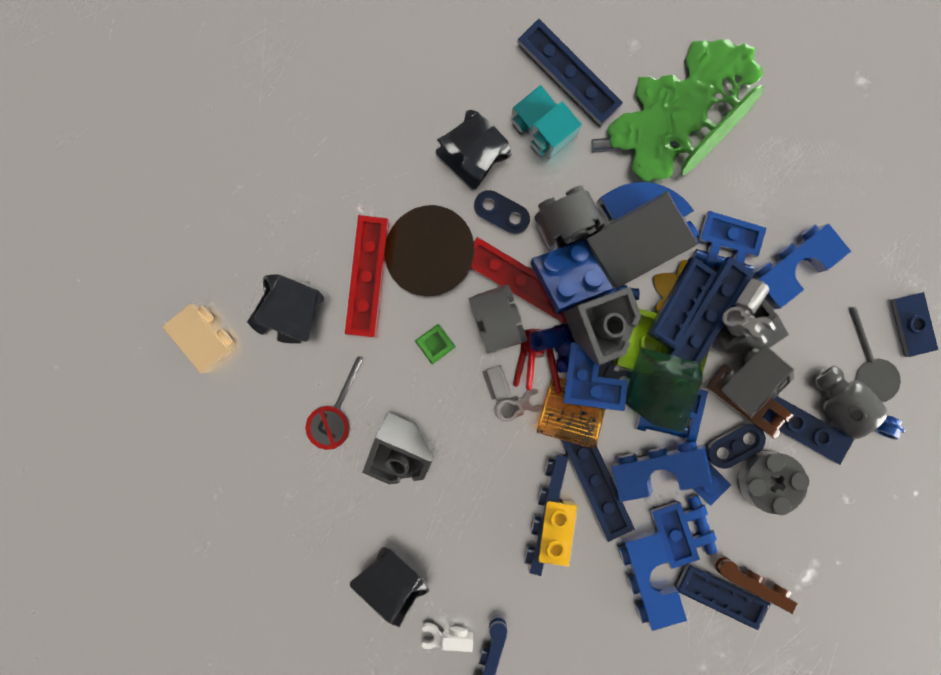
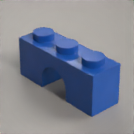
[755,223,852,310]
[612,441,713,502]
[619,528,687,631]

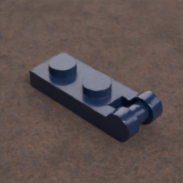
[478,616,508,675]

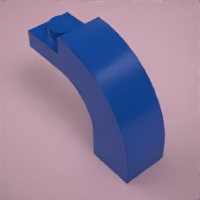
[597,182,699,244]

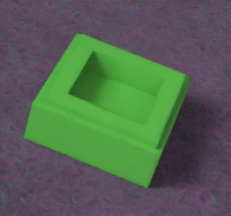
[415,323,456,365]

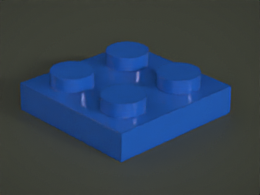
[530,239,613,314]

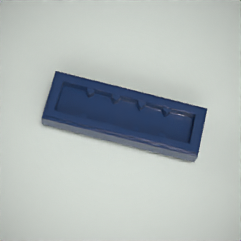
[647,257,718,350]
[762,396,855,465]
[675,563,771,630]

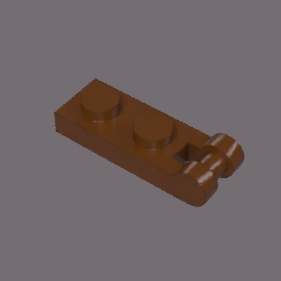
[706,364,794,440]
[713,555,798,614]

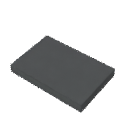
[587,191,698,288]

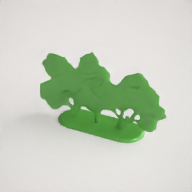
[608,39,764,182]

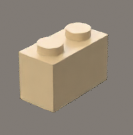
[162,304,235,374]

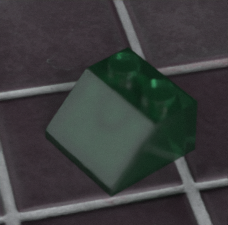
[626,347,703,433]

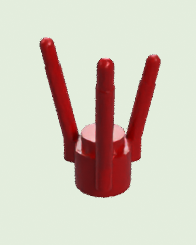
[513,329,561,394]

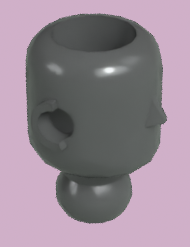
[815,365,887,439]

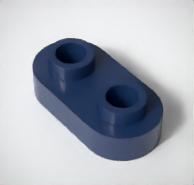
[474,190,530,235]
[707,424,766,469]

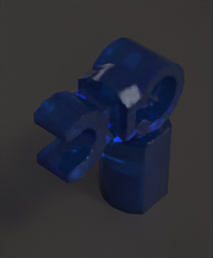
[529,324,576,373]

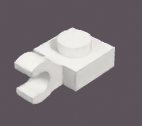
[421,623,473,652]

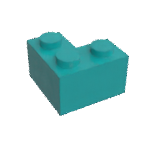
[511,85,582,159]

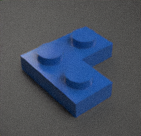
[563,342,628,411]

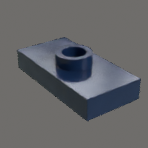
[891,292,939,357]

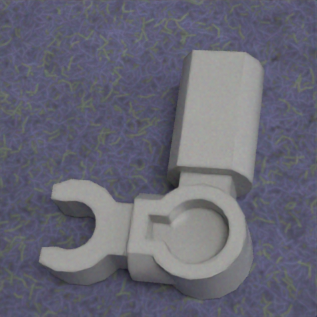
[722,278,775,344]
[482,365,544,422]

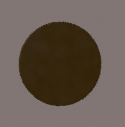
[385,205,474,296]

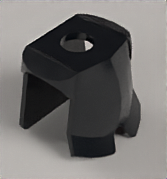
[435,110,512,190]
[247,274,324,344]
[350,547,430,627]

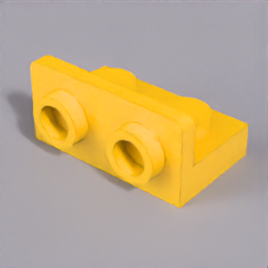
[538,499,577,567]

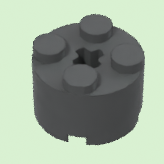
[534,185,605,251]
[469,284,528,354]
[738,451,810,515]

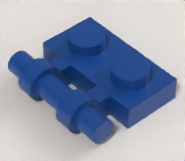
[693,211,767,272]
[650,494,718,569]

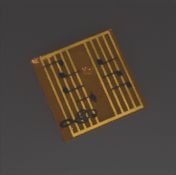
[536,377,606,449]

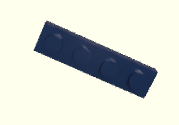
[517,18,623,126]
[664,257,755,376]
[556,419,635,542]
[524,452,569,576]

